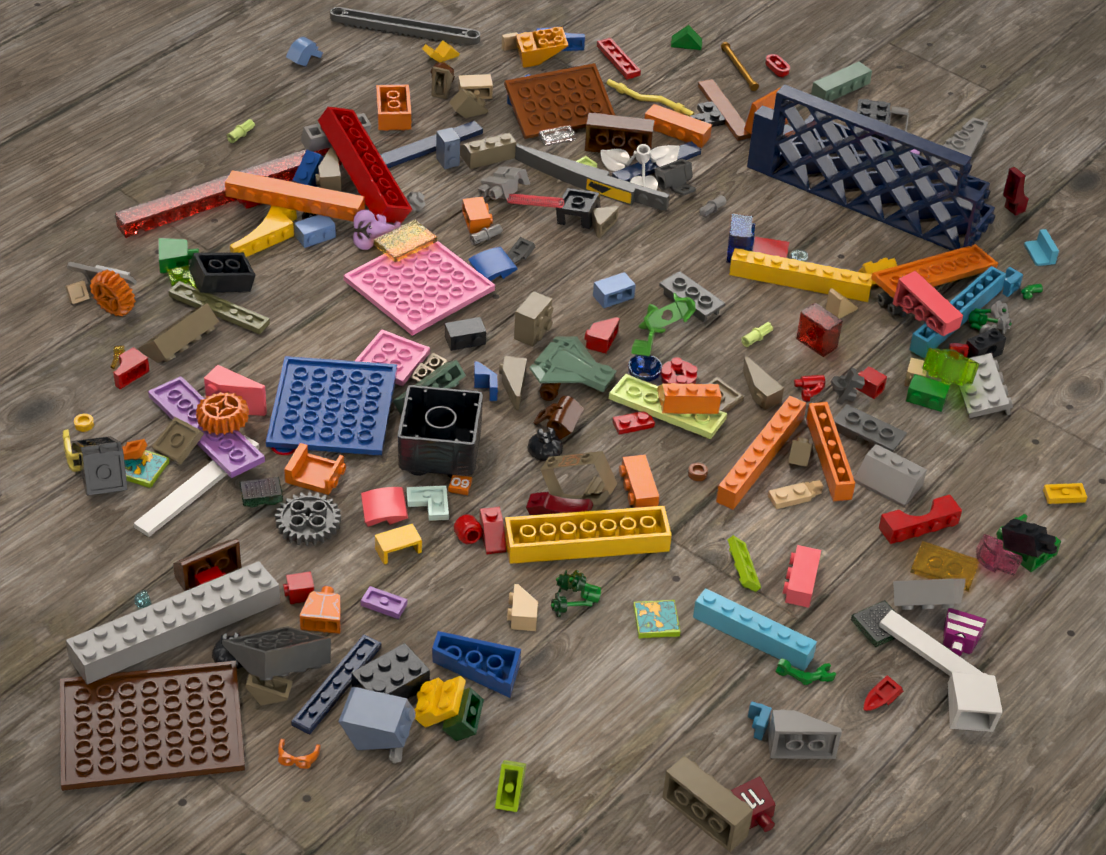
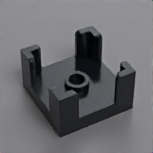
[556,188,601,229]

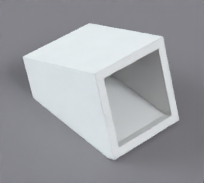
[948,671,1002,732]

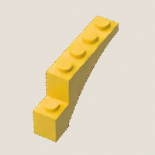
[230,205,297,257]

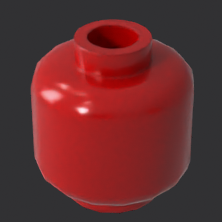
[453,515,483,544]

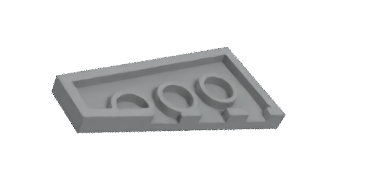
[941,118,988,157]

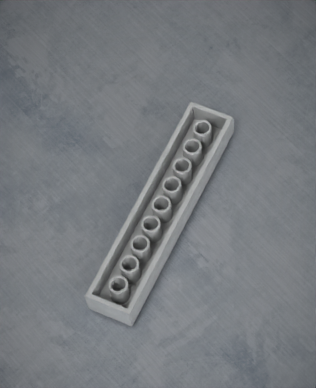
[66,561,280,684]

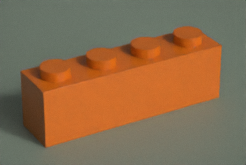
[645,104,712,148]

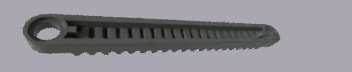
[330,7,480,46]

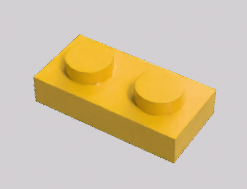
[1043,483,1087,504]

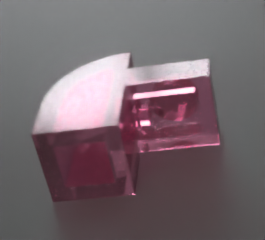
[976,534,1022,576]

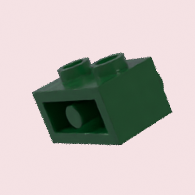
[442,687,484,742]

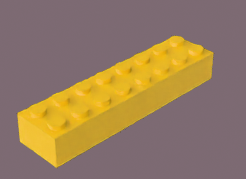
[504,506,672,564]

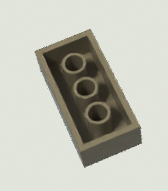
[662,756,753,852]

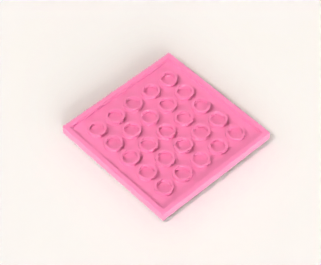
[344,232,495,336]

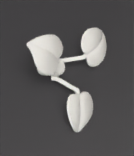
[601,144,679,190]

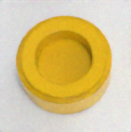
[74,414,94,432]

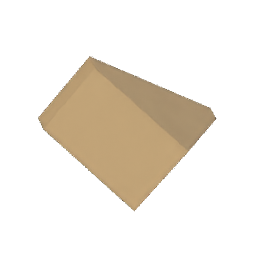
[826,288,858,320]

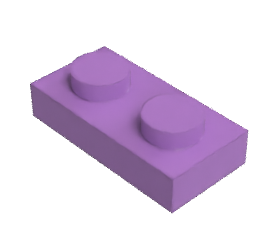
[361,586,407,619]

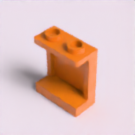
[284,443,346,495]

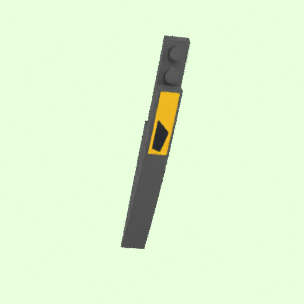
[515,144,670,211]

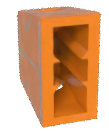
[300,586,341,634]

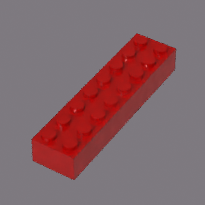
[317,106,413,224]

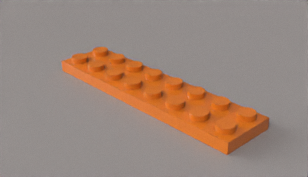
[871,244,998,298]

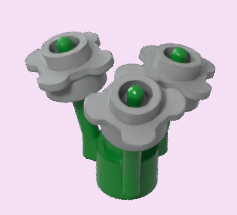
[969,300,1012,334]

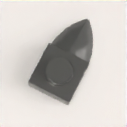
[508,237,535,264]

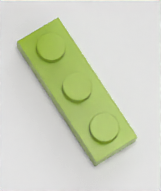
[727,535,761,592]

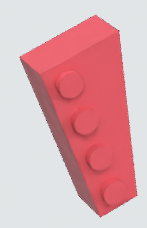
[893,271,963,336]

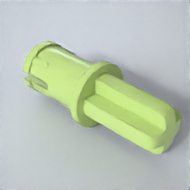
[227,119,255,143]
[741,322,773,347]

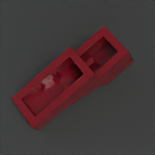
[1003,167,1029,216]
[526,491,593,516]

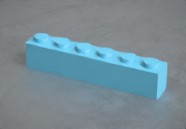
[693,588,817,671]

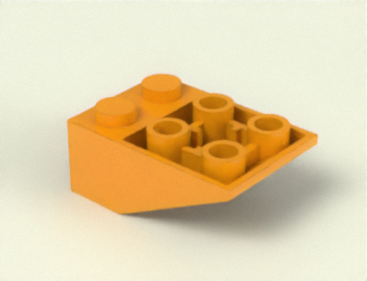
[516,27,568,68]

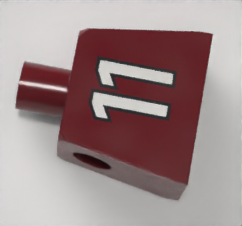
[731,776,776,832]

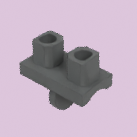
[877,291,906,317]
[831,367,865,404]

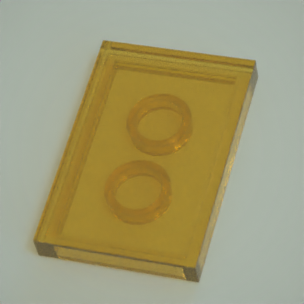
[374,219,437,262]
[910,541,980,592]

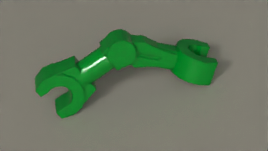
[775,658,836,685]

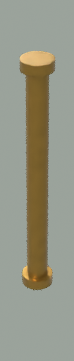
[721,42,759,91]

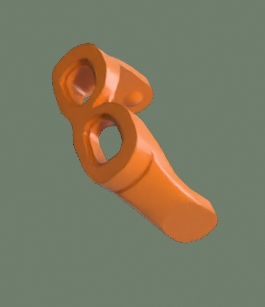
[278,739,321,769]

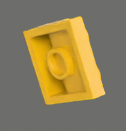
[414,676,466,728]

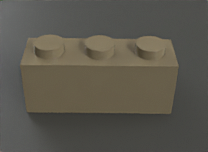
[460,133,517,169]

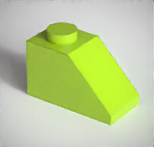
[495,760,526,812]

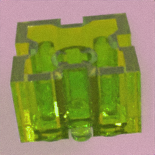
[922,348,980,386]

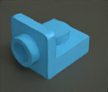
[1002,267,1023,297]
[748,702,772,740]

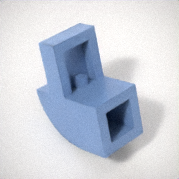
[286,37,323,66]

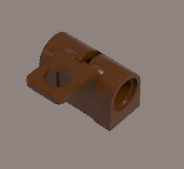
[533,396,584,440]

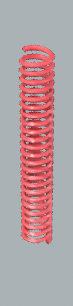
[507,194,564,208]

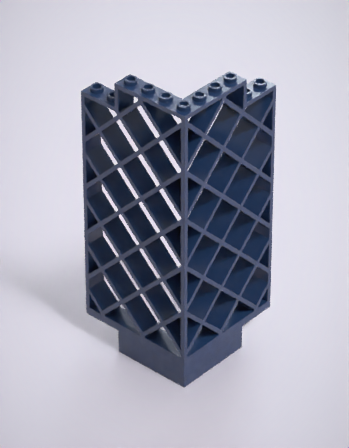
[747,84,996,251]

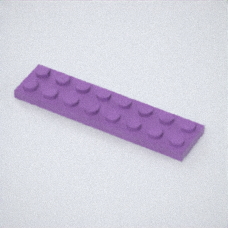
[148,376,265,478]

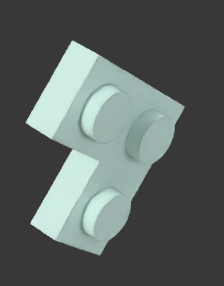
[407,486,449,521]

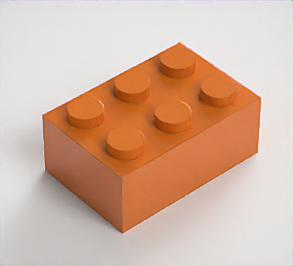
[376,85,411,131]

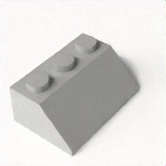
[854,444,927,508]
[893,579,965,610]

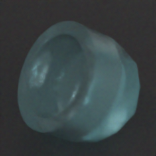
[134,590,152,608]

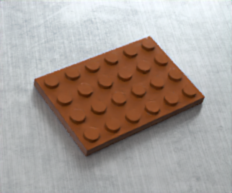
[504,63,616,139]

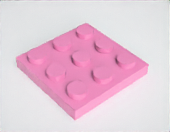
[355,330,430,386]

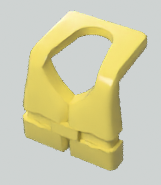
[63,429,81,472]

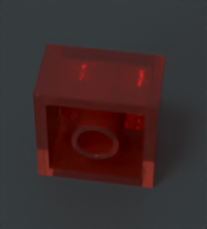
[796,303,843,357]

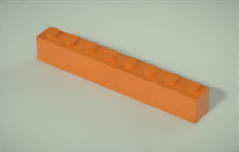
[225,170,365,222]
[716,396,807,510]

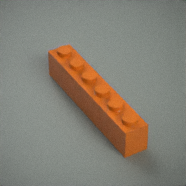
[806,402,855,501]

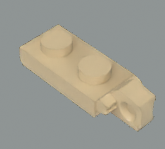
[768,480,823,509]

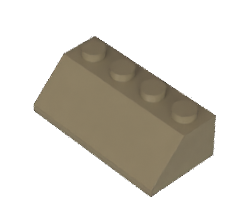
[137,303,219,363]

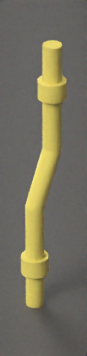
[606,79,695,116]

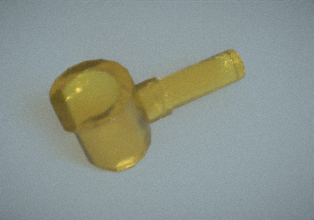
[111,346,125,369]

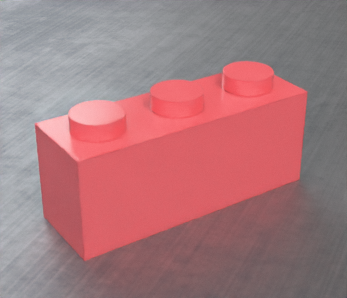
[783,545,821,608]

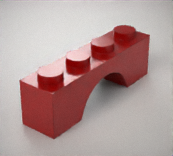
[879,495,962,544]

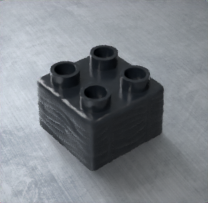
[398,385,483,478]

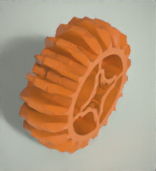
[90,269,136,317]
[196,391,249,436]

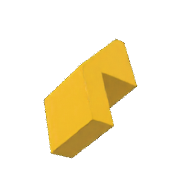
[422,40,460,63]

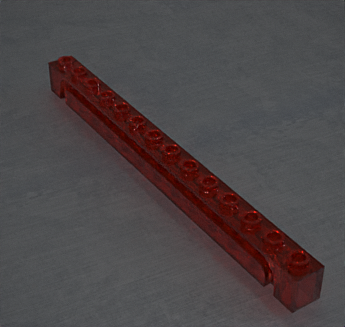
[115,148,342,238]

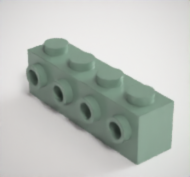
[811,62,872,102]
[393,360,466,415]

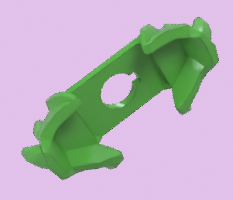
[638,293,696,333]

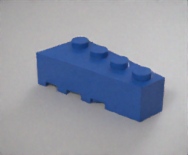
[432,631,521,698]

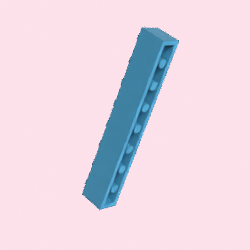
[909,266,1006,358]

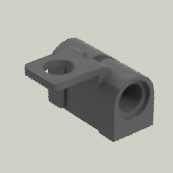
[655,159,696,195]

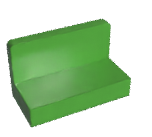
[631,327,655,356]

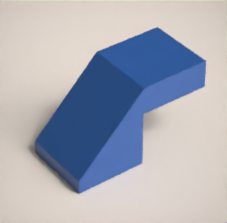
[474,361,498,401]

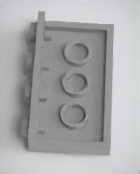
[952,353,1013,418]

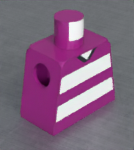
[943,608,987,657]

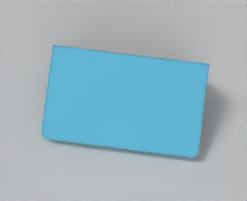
[1024,229,1059,266]

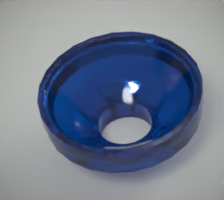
[628,355,662,382]

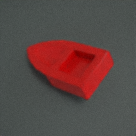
[863,675,904,711]

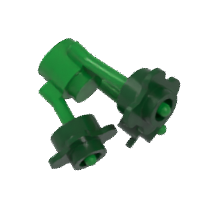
[551,570,601,617]

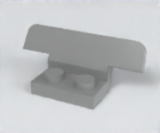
[67,262,137,285]

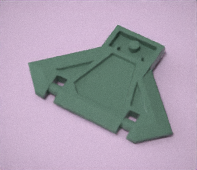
[529,336,617,392]

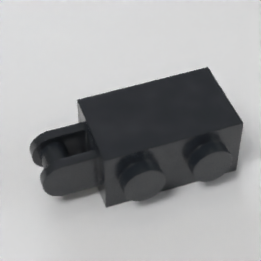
[1001,519,1057,558]

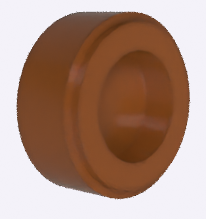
[688,463,708,481]

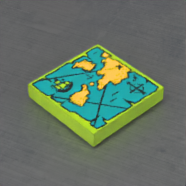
[124,450,169,488]
[633,600,680,638]

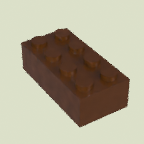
[585,113,654,156]

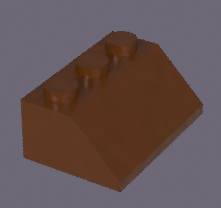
[173,539,242,591]

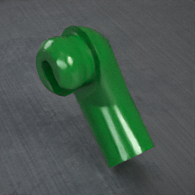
[1021,284,1043,300]

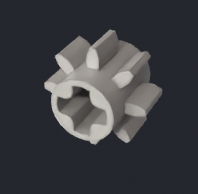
[406,191,426,212]

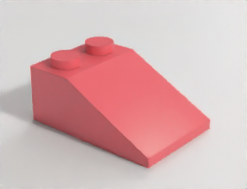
[204,365,267,416]

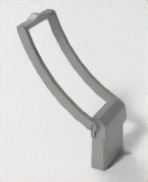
[889,106,909,132]

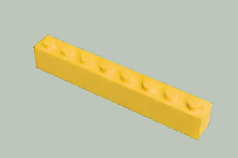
[729,248,873,302]

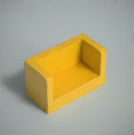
[375,523,422,564]

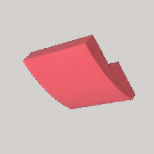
[361,487,408,527]

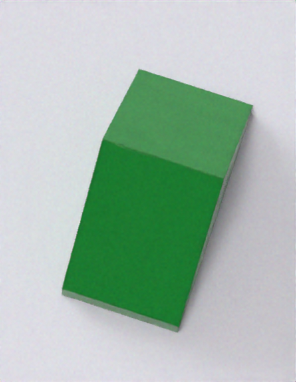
[671,24,702,50]

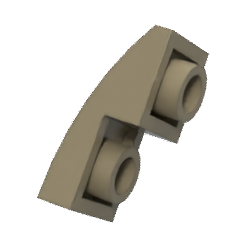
[410,353,448,382]

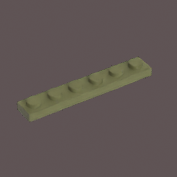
[168,281,270,334]

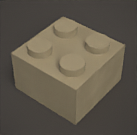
[514,291,554,347]

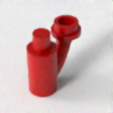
[794,375,825,402]

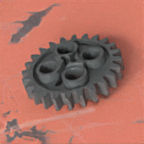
[275,492,341,546]

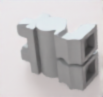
[478,166,530,200]

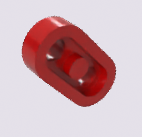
[765,54,790,77]

